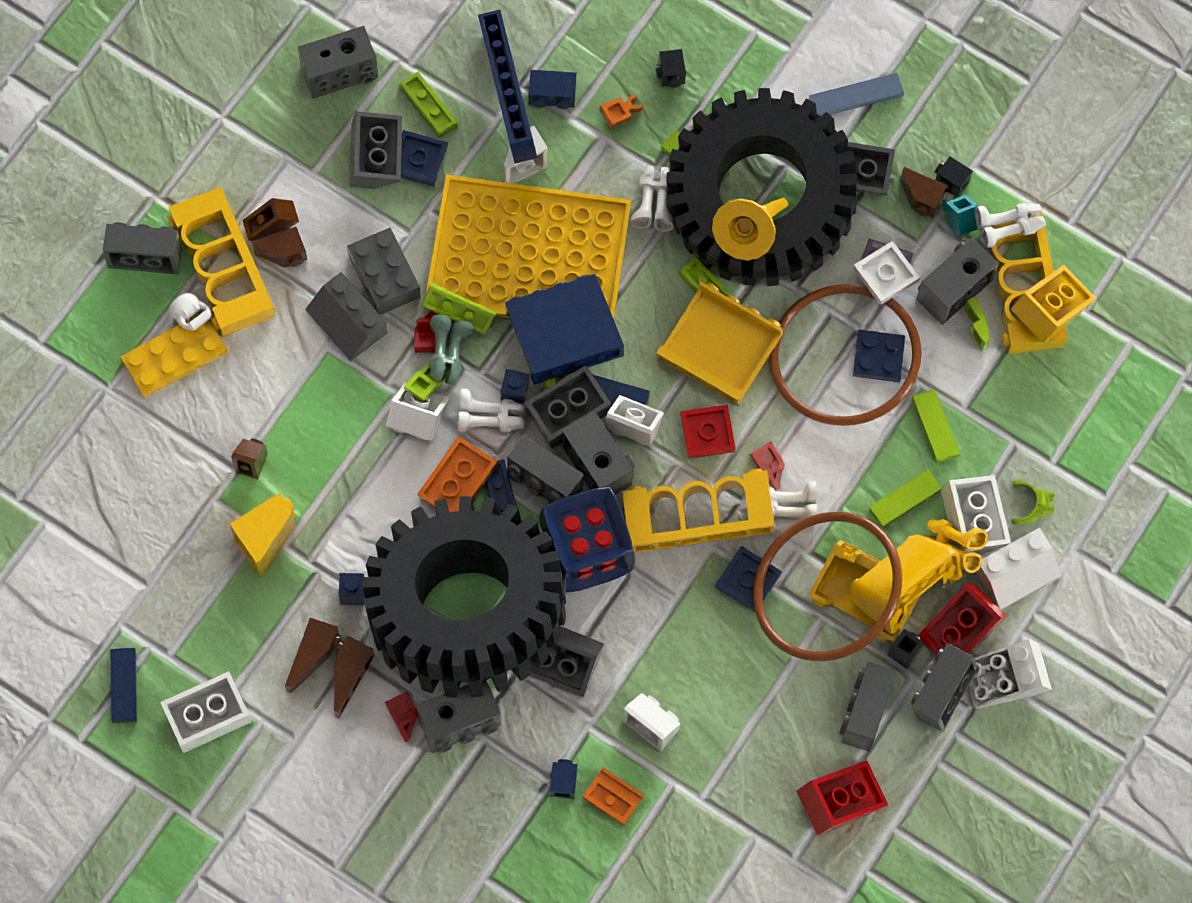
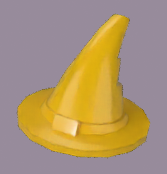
[712,197,788,260]

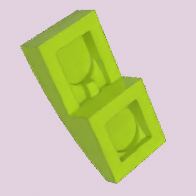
[964,296,989,351]
[404,362,446,402]

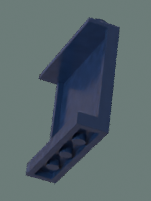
[505,274,624,385]

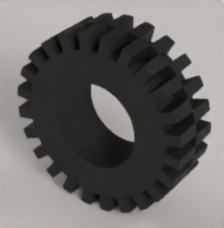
[666,88,857,286]
[362,496,566,698]

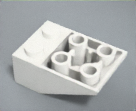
[968,639,1052,709]

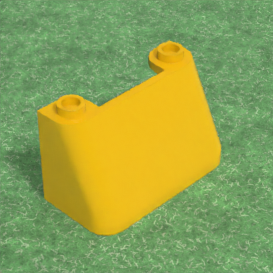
[850,534,962,635]
[808,540,922,643]

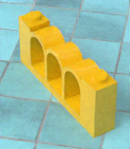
[167,187,276,337]
[980,213,1068,354]
[622,469,776,553]

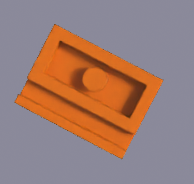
[582,767,644,826]

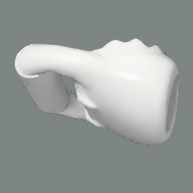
[169,293,212,331]

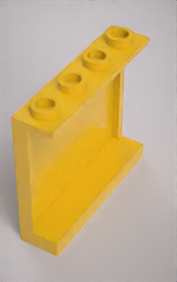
[656,282,783,406]

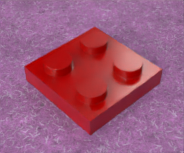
[680,405,736,459]

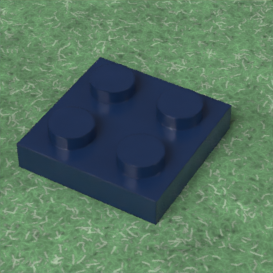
[401,130,448,187]
[852,329,905,383]
[715,546,782,612]

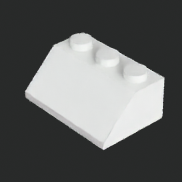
[941,475,1011,555]
[975,528,1062,610]

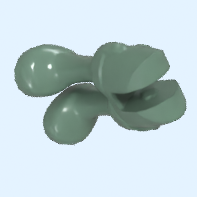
[429,315,474,385]

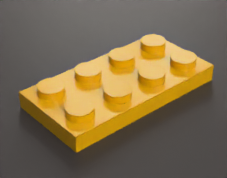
[120,311,228,398]

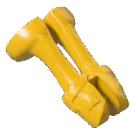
[924,519,988,573]

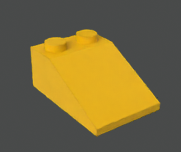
[1011,265,1097,343]

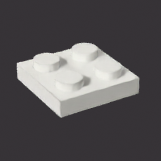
[853,241,920,305]

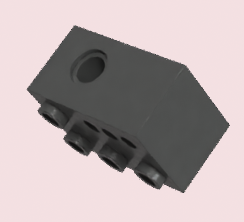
[298,26,378,99]
[916,237,999,325]
[561,411,635,495]
[416,680,501,754]

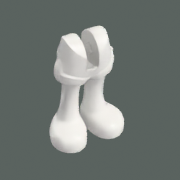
[631,165,674,232]
[975,203,1046,248]
[458,389,526,432]
[770,481,817,519]

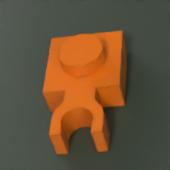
[599,94,643,128]

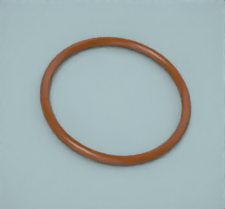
[769,284,922,426]
[753,512,903,661]

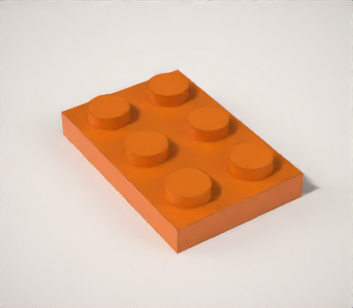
[417,436,499,512]

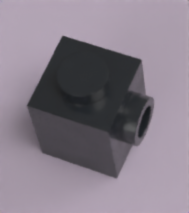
[655,49,686,87]
[934,156,973,197]
[887,628,924,669]

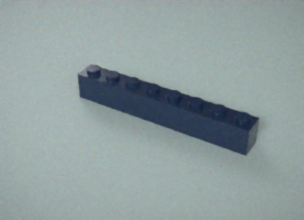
[478,9,537,164]

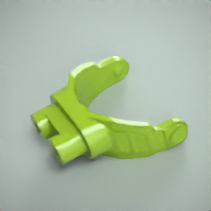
[1011,481,1055,525]

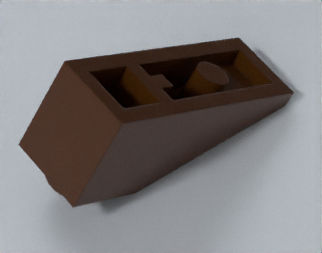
[285,618,342,693]
[334,636,375,719]

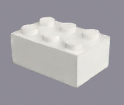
[160,671,251,753]

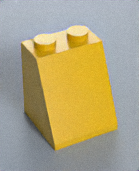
[230,493,296,577]

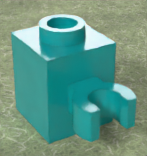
[942,194,978,236]

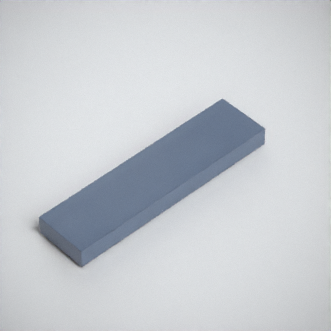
[809,73,904,116]

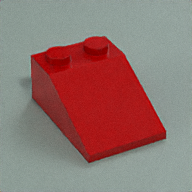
[918,582,1007,655]
[796,761,888,836]

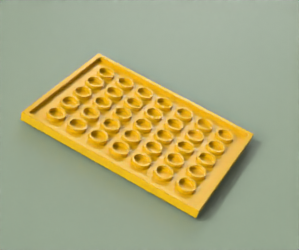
[426,174,632,319]

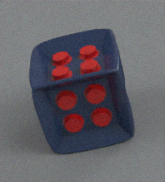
[539,487,635,593]

